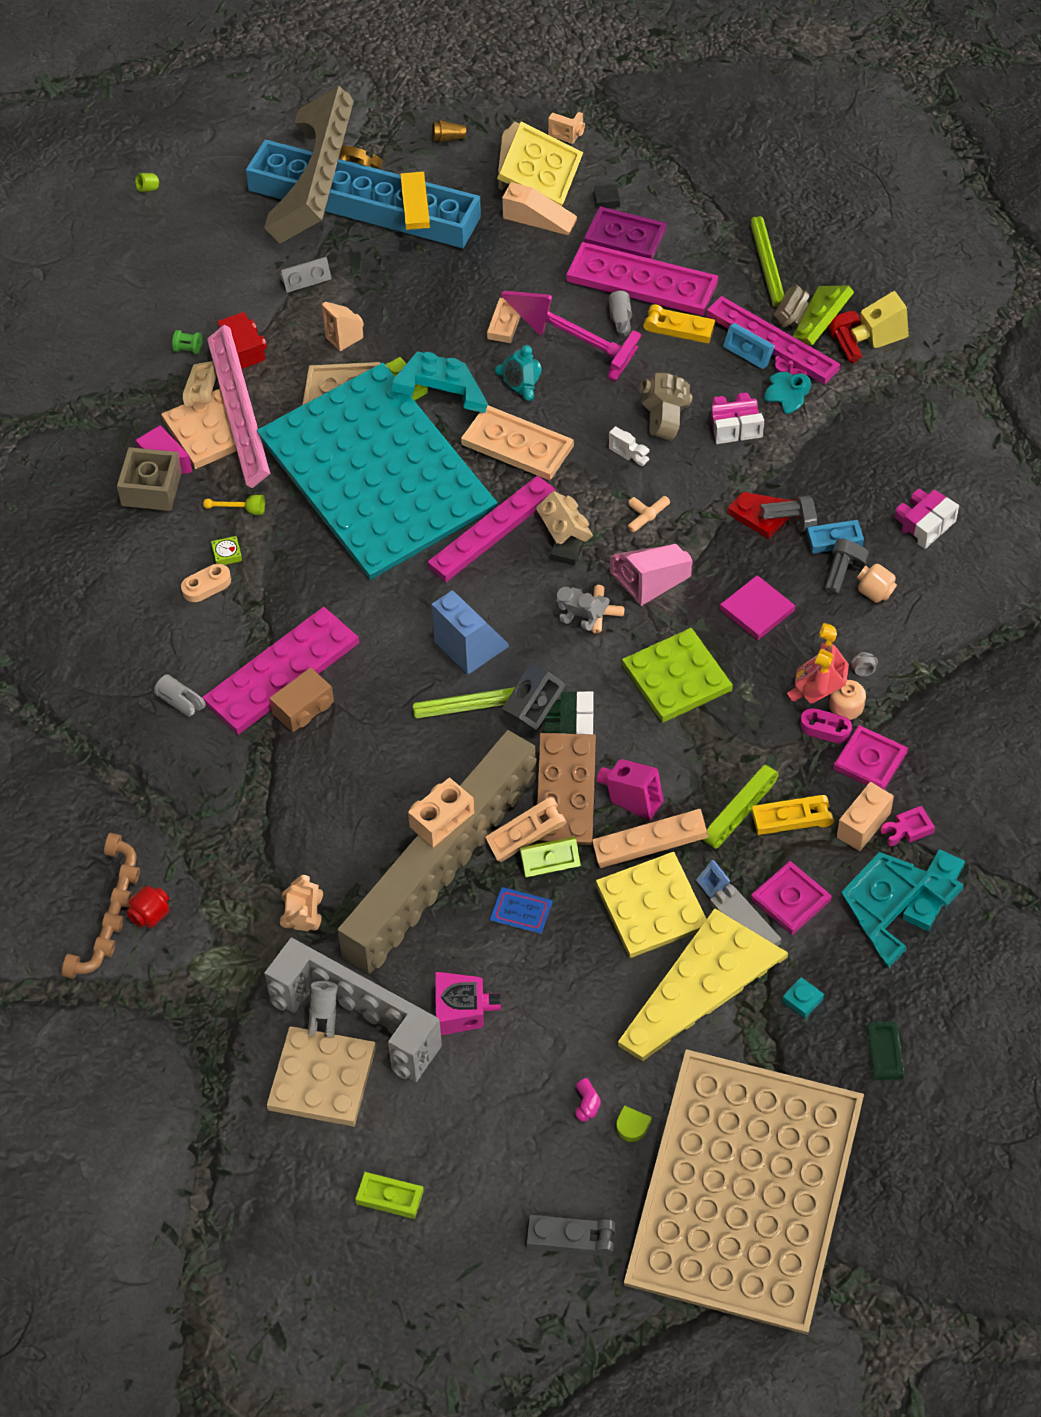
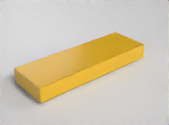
[400,172,430,230]

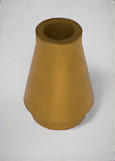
[432,120,466,143]

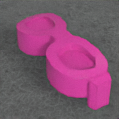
[775,356,807,375]

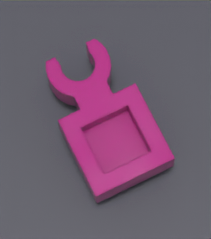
[881,806,935,846]

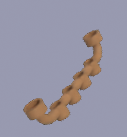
[62,833,140,979]

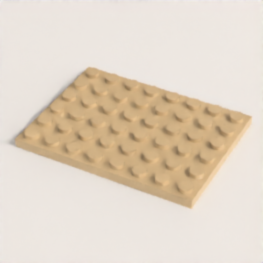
[624,1049,864,1335]

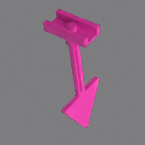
[501,291,642,382]

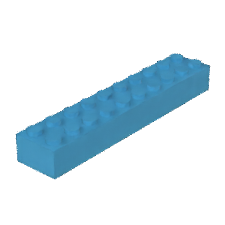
[246,139,481,248]

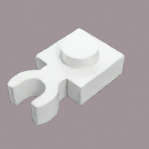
[609,426,649,466]

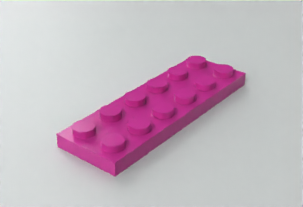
[566,242,718,316]
[202,607,359,735]

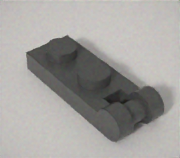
[527,1215,616,1256]

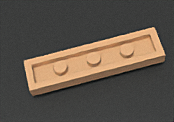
[592,809,709,868]

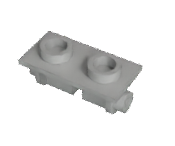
[279,257,332,293]

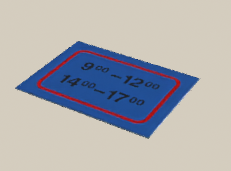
[490,887,553,934]

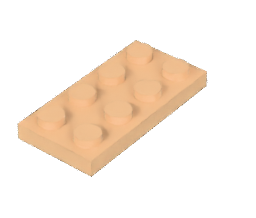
[461,406,574,480]

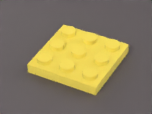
[497,122,583,206]
[595,852,707,958]

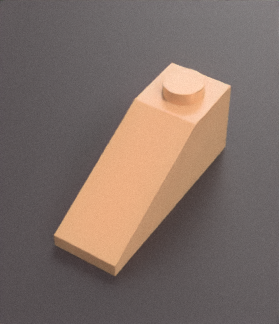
[502,182,577,236]

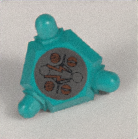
[495,345,541,401]

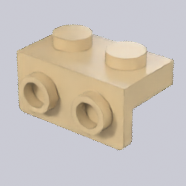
[536,491,593,545]

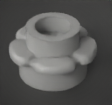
[852,652,878,676]

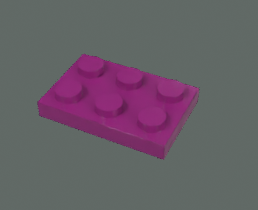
[584,206,667,259]

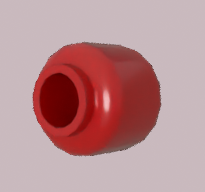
[126,886,169,928]

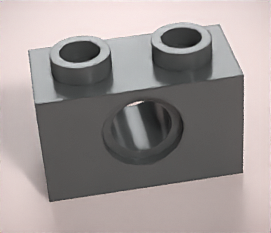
[502,663,566,730]

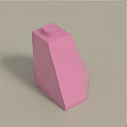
[610,544,693,606]

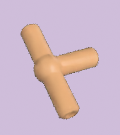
[628,496,670,533]
[591,585,624,634]

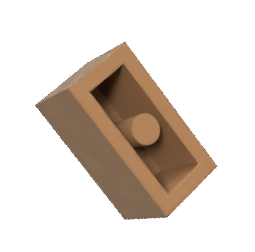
[269,667,334,732]

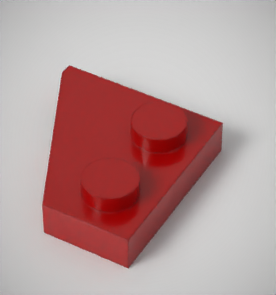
[727,492,793,539]

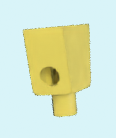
[850,291,909,348]

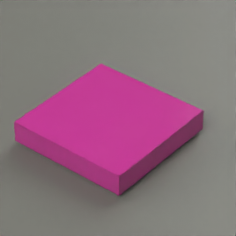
[720,575,795,640]
[833,725,908,790]
[751,861,832,935]

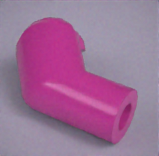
[575,1078,601,1122]

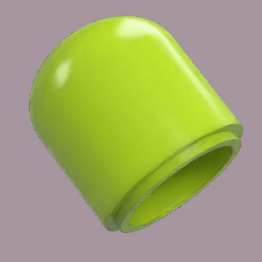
[135,173,159,192]

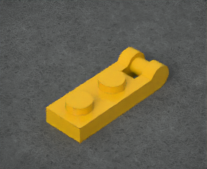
[643,304,715,344]
[751,795,834,835]

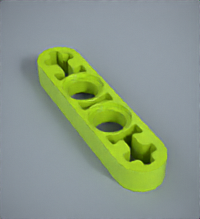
[703,765,778,849]

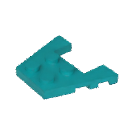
[390,351,488,413]
[841,852,963,968]

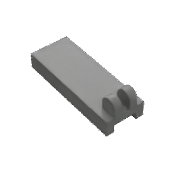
[710,884,781,946]

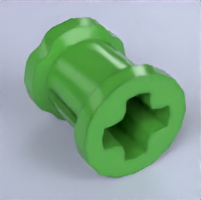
[172,330,202,355]

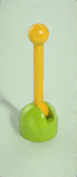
[203,495,265,515]

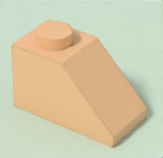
[322,302,364,351]

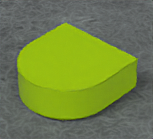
[617,1106,652,1142]

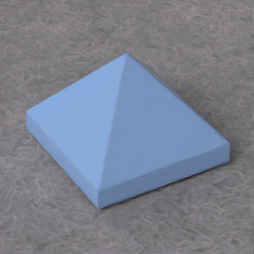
[696,860,730,899]

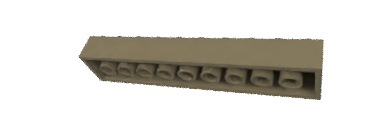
[337,730,537,975]

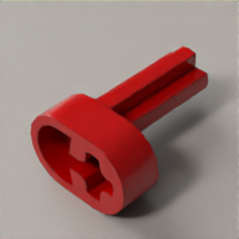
[827,311,862,363]

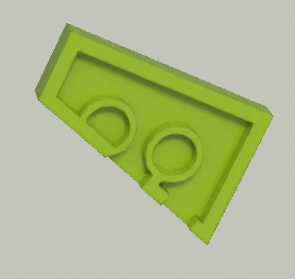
[793,285,854,345]

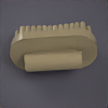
[774,285,809,328]

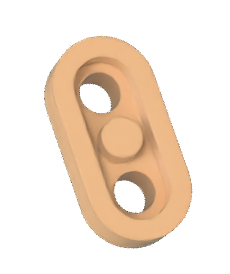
[181,564,231,602]

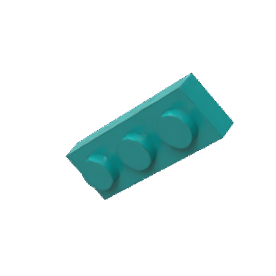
[902,849,965,931]

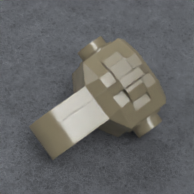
[639,373,692,441]

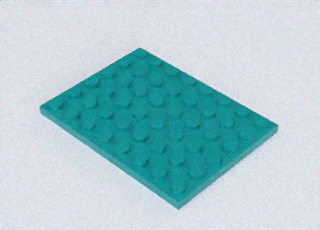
[257,362,498,580]

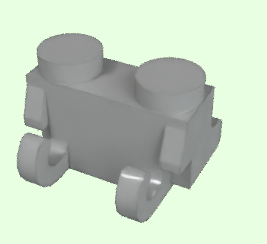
[557,587,610,631]

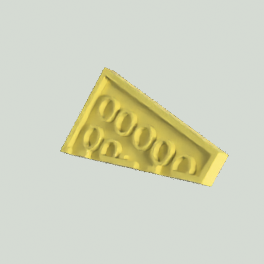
[618,909,788,1062]

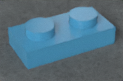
[723,323,775,369]
[807,520,864,554]

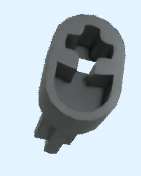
[759,495,817,532]
[824,539,869,594]

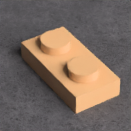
[487,298,520,343]

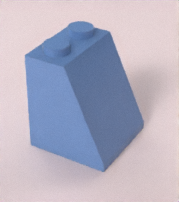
[431,590,509,675]

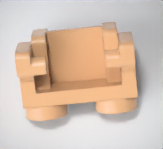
[280,875,323,932]

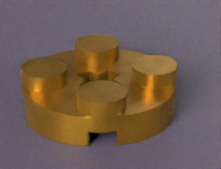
[338,145,383,170]

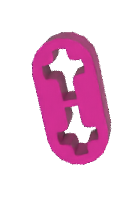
[800,708,852,743]

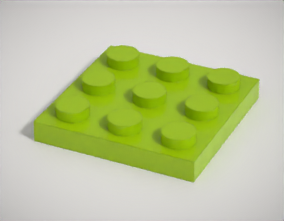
[622,628,733,723]

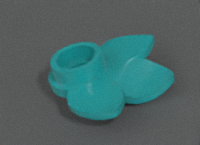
[764,372,811,415]

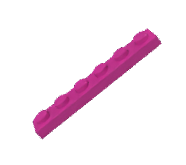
[707,296,840,385]
[428,475,556,582]

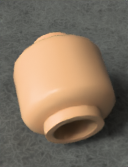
[856,564,897,603]
[829,680,866,720]

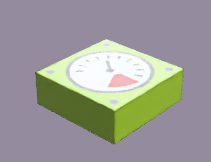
[211,536,242,565]

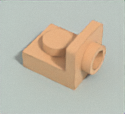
[548,112,585,144]

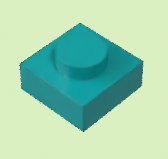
[782,977,824,1019]

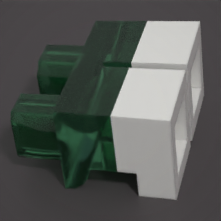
[545,691,593,735]

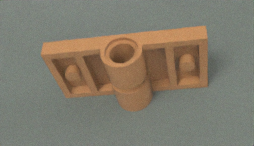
[536,733,596,845]

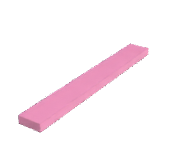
[207,325,270,488]

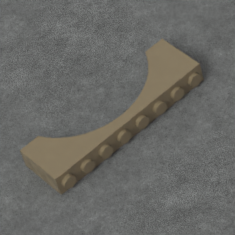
[264,85,354,244]

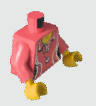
[786,623,849,703]

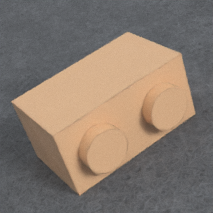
[837,782,894,852]

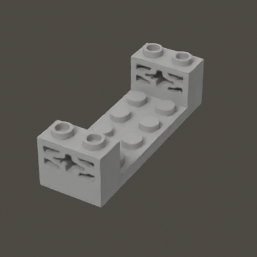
[264,937,442,1082]

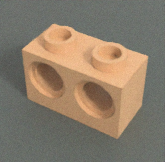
[408,777,474,847]

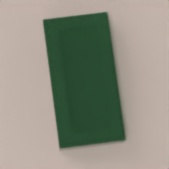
[867,1021,904,1081]

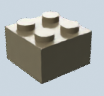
[117,447,182,511]

